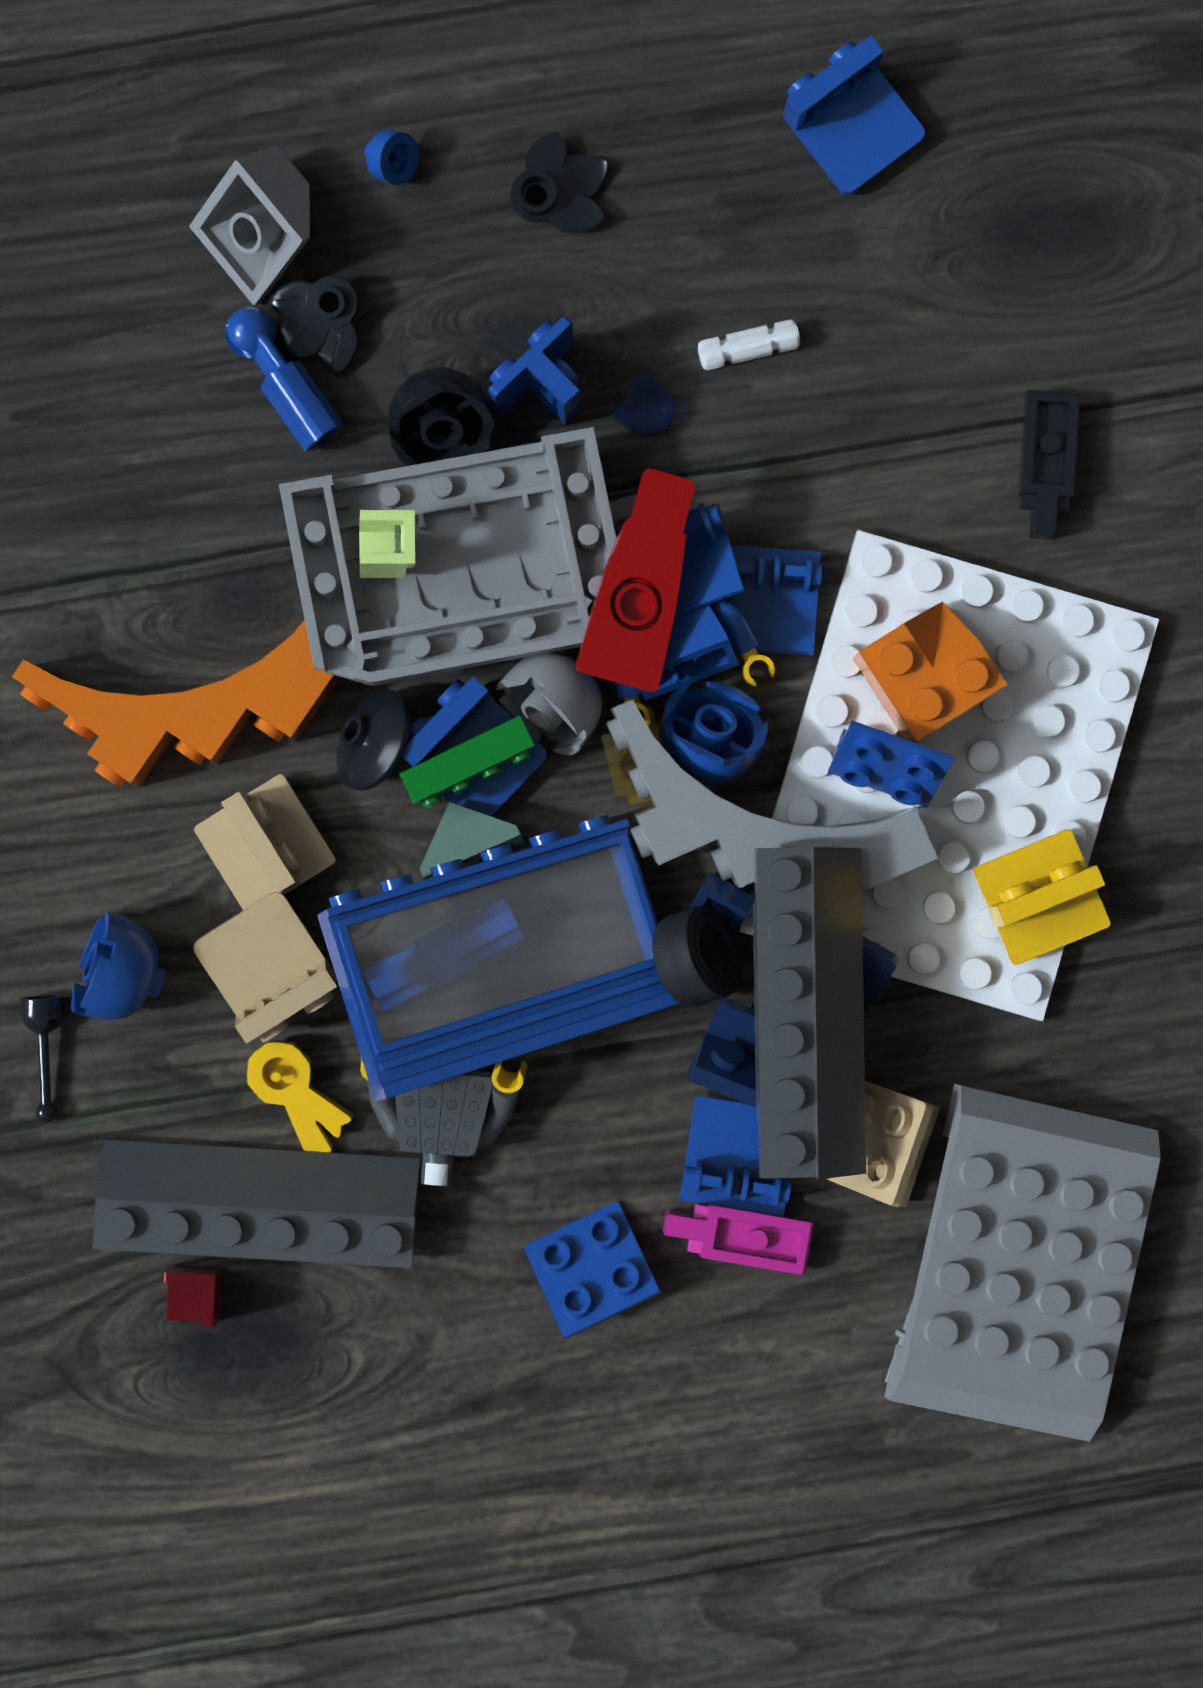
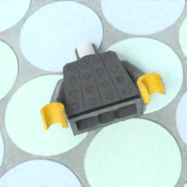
[360,1057,527,1186]

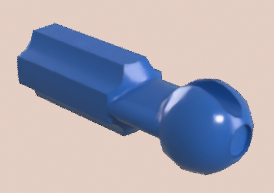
[225,306,345,453]

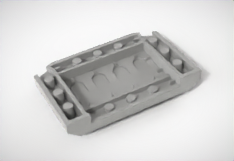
[279,427,616,686]

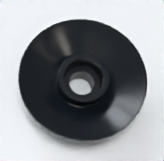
[337,689,410,791]

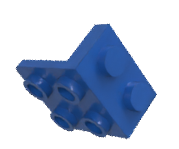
[783,35,925,195]
[402,676,547,816]

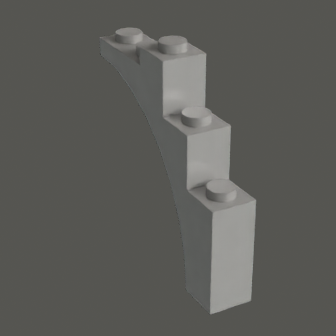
[606,699,938,892]

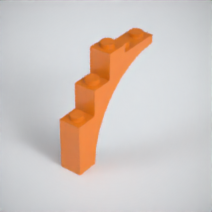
[12,620,341,788]

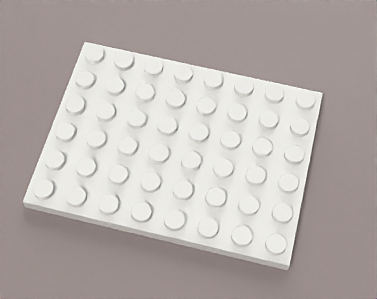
[738,530,1159,1021]

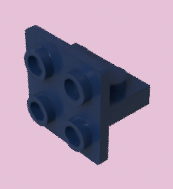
[688,998,756,1108]

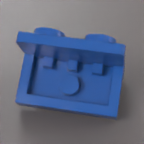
[488,316,580,426]

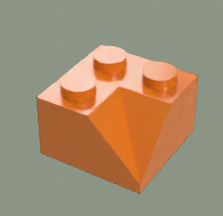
[853,601,1008,743]

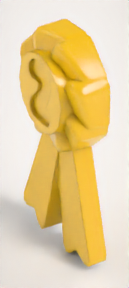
[247,1040,354,1153]

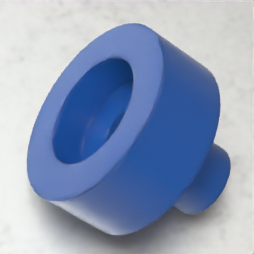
[364,129,419,185]

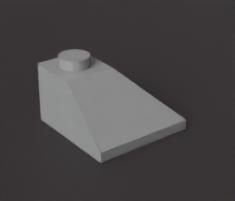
[189,144,310,306]

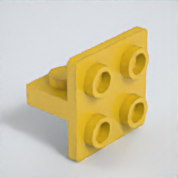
[973,829,1110,965]

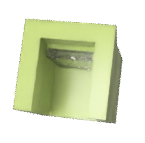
[359,510,415,578]

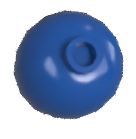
[658,681,768,787]
[71,911,166,1021]

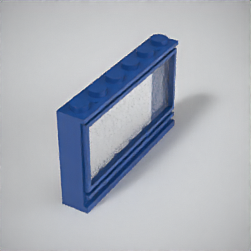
[317,815,679,1101]

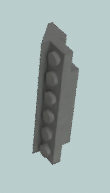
[753,847,866,1180]
[92,1139,421,1268]

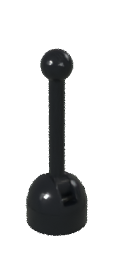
[20,995,64,1123]

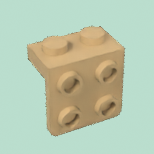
[194,891,337,1044]

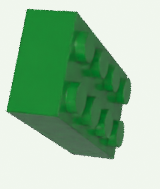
[399,716,536,810]

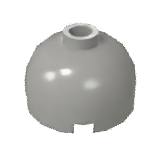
[496,652,603,755]

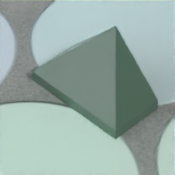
[420,802,529,880]

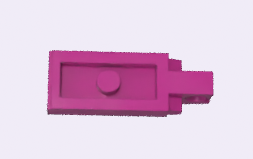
[662,1203,814,1275]

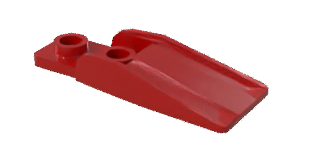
[575,469,695,692]

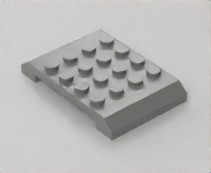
[884,1084,1161,1442]

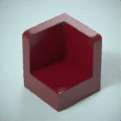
[162,1265,224,1328]

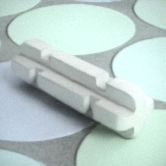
[698,319,800,370]

